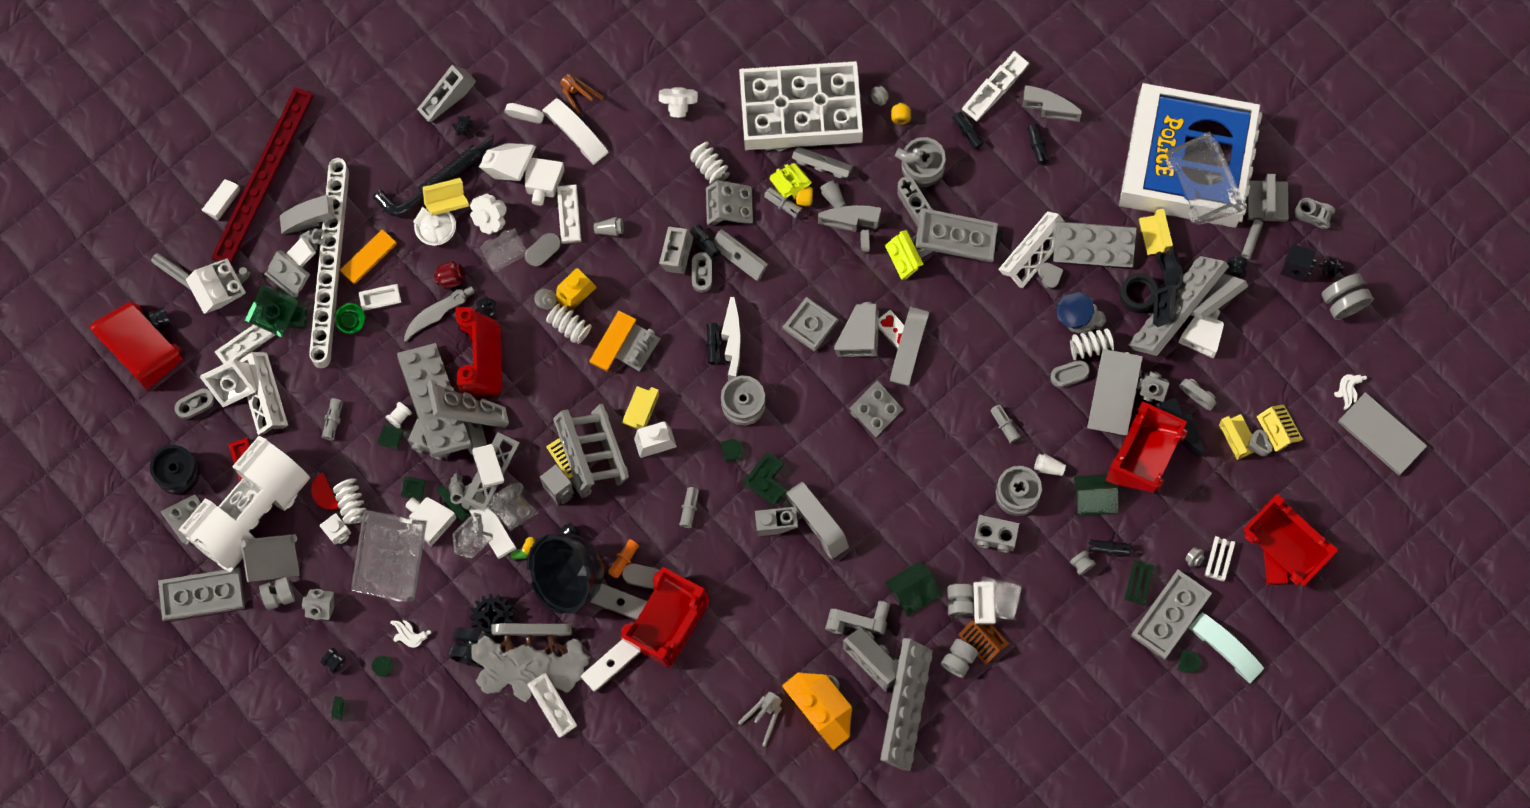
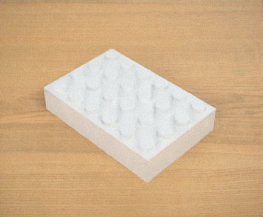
[739,62,863,150]

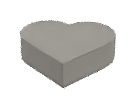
[1038,263,1063,289]
[1247,430,1273,456]

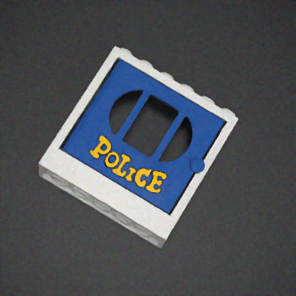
[1119,83,1262,228]

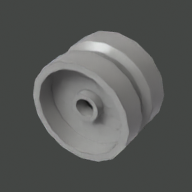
[902,137,946,187]
[1321,273,1374,320]
[721,375,766,426]
[995,466,1042,516]

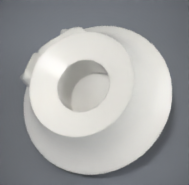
[413,207,456,245]

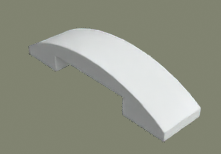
[542,98,608,165]

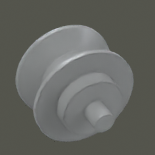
[534,289,557,310]

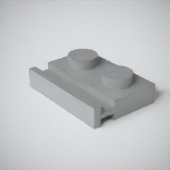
[265,250,310,298]

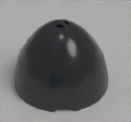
[527,533,605,614]

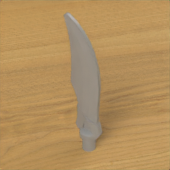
[404,286,475,342]

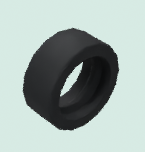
[1119,273,1158,313]

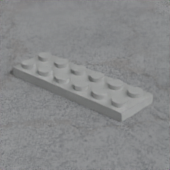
[1128,256,1229,356]
[397,343,471,458]
[881,638,933,771]

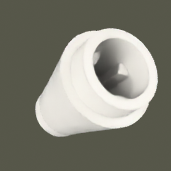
[1034,454,1066,476]

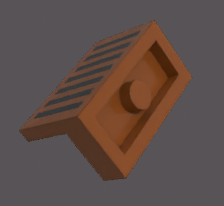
[958,619,1009,665]

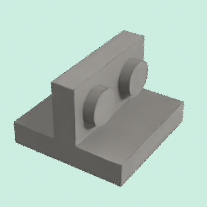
[1247,174,1288,222]

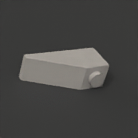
[417,65,476,122]

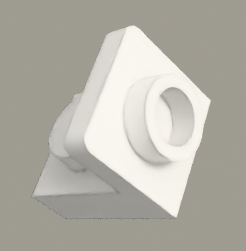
[319,513,351,545]

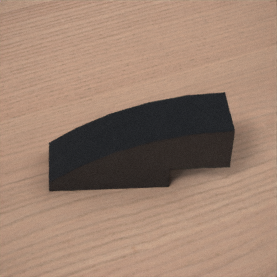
[1159,398,1205,457]

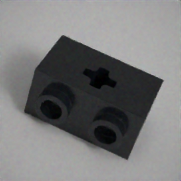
[1281,244,1317,282]

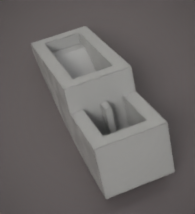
[1022,85,1082,122]
[280,195,335,235]
[818,205,881,232]

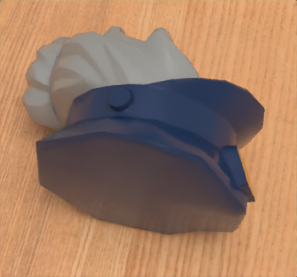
[1056,292,1106,334]

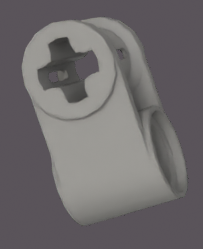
[1294,198,1335,229]

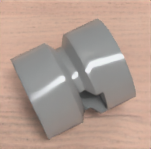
[259,576,295,611]
[948,584,974,618]
[941,639,979,678]

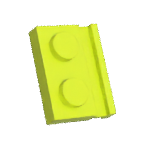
[885,230,923,280]

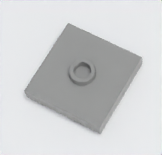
[783,297,839,352]

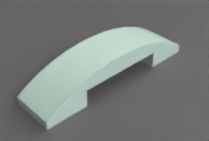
[1188,612,1264,683]

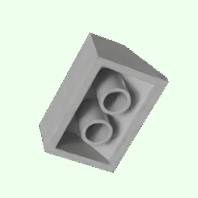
[843,628,899,692]

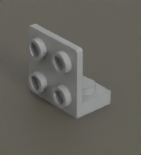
[706,180,753,226]

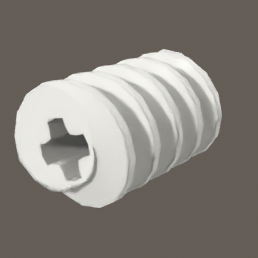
[690,142,730,185]
[546,304,592,344]
[1070,328,1114,360]
[333,479,369,524]

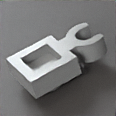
[299,229,324,251]

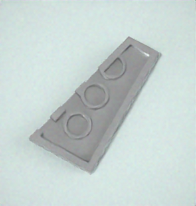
[427,379,509,428]

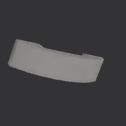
[890,307,929,386]

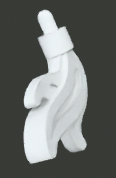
[1334,375,1367,411]
[390,620,431,648]

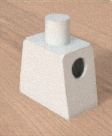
[525,158,564,205]
[1179,309,1224,358]
[634,422,677,458]
[405,497,457,546]

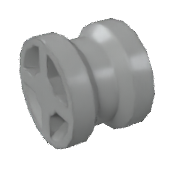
[1070,550,1096,575]

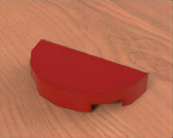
[311,472,340,511]

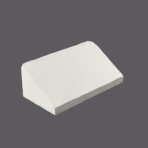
[202,179,241,221]

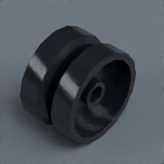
[150,444,200,495]
[447,627,499,668]

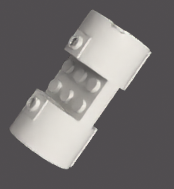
[179,436,310,573]

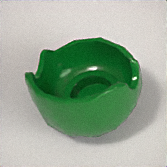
[335,303,366,334]

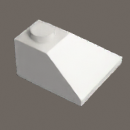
[479,143,536,181]

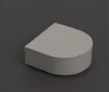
[860,230,869,252]

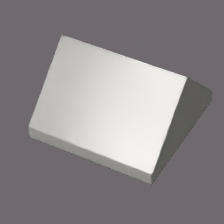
[200,360,257,407]

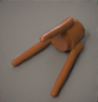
[560,74,604,114]

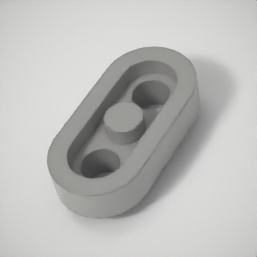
[692,252,712,293]
[1179,379,1216,410]
[175,389,214,420]

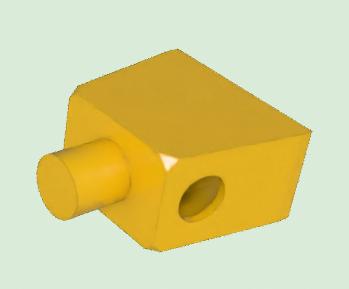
[556,268,597,312]

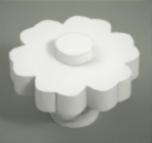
[659,87,698,117]
[470,194,507,234]

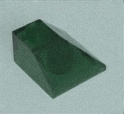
[245,283,299,337]

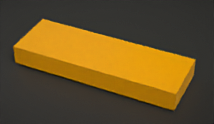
[340,230,397,285]
[590,310,636,372]

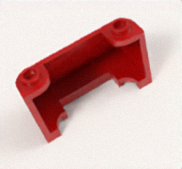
[88,301,183,391]
[456,307,502,398]
[1106,401,1188,493]
[1243,494,1338,586]
[620,567,710,668]

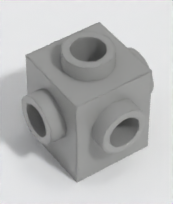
[1137,371,1169,402]
[302,589,334,620]

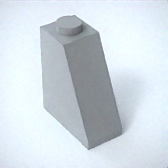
[834,302,879,357]

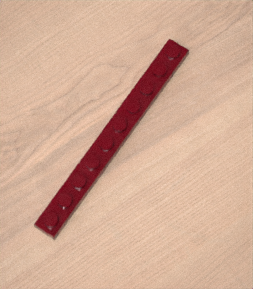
[211,87,314,265]

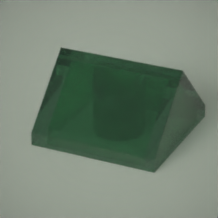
[1073,474,1118,517]
[885,561,942,617]

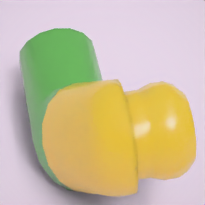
[510,537,536,560]

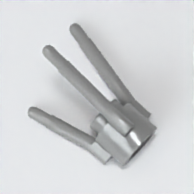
[738,692,782,747]

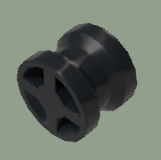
[1227,257,1248,278]
[149,307,171,330]
[320,647,346,674]

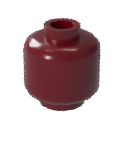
[434,261,465,290]

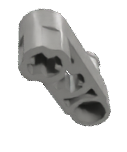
[825,601,891,635]

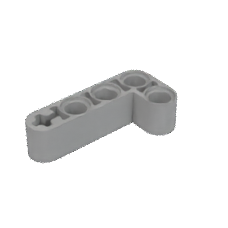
[897,177,933,258]
[785,482,849,559]

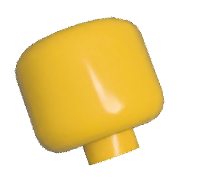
[891,103,911,125]
[793,187,813,206]

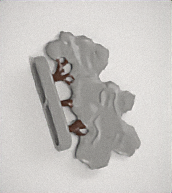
[472,624,590,703]

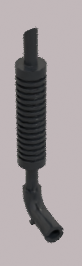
[372,135,494,217]

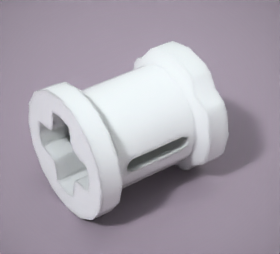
[385,402,412,429]

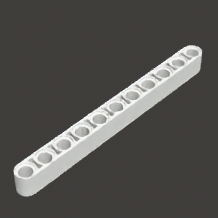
[309,158,349,368]

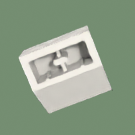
[186,258,246,314]

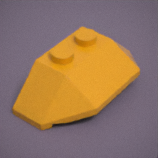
[782,673,852,751]

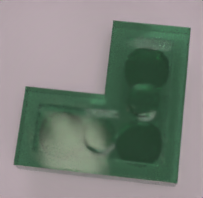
[742,452,787,507]

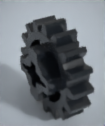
[469,593,515,637]

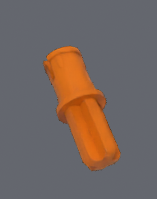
[608,539,639,578]

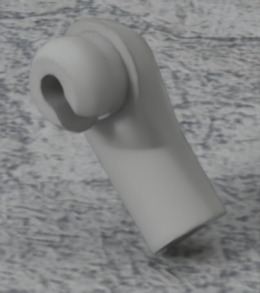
[895,148,923,163]

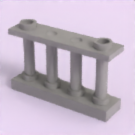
[553,404,629,493]

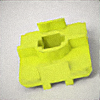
[769,163,812,198]

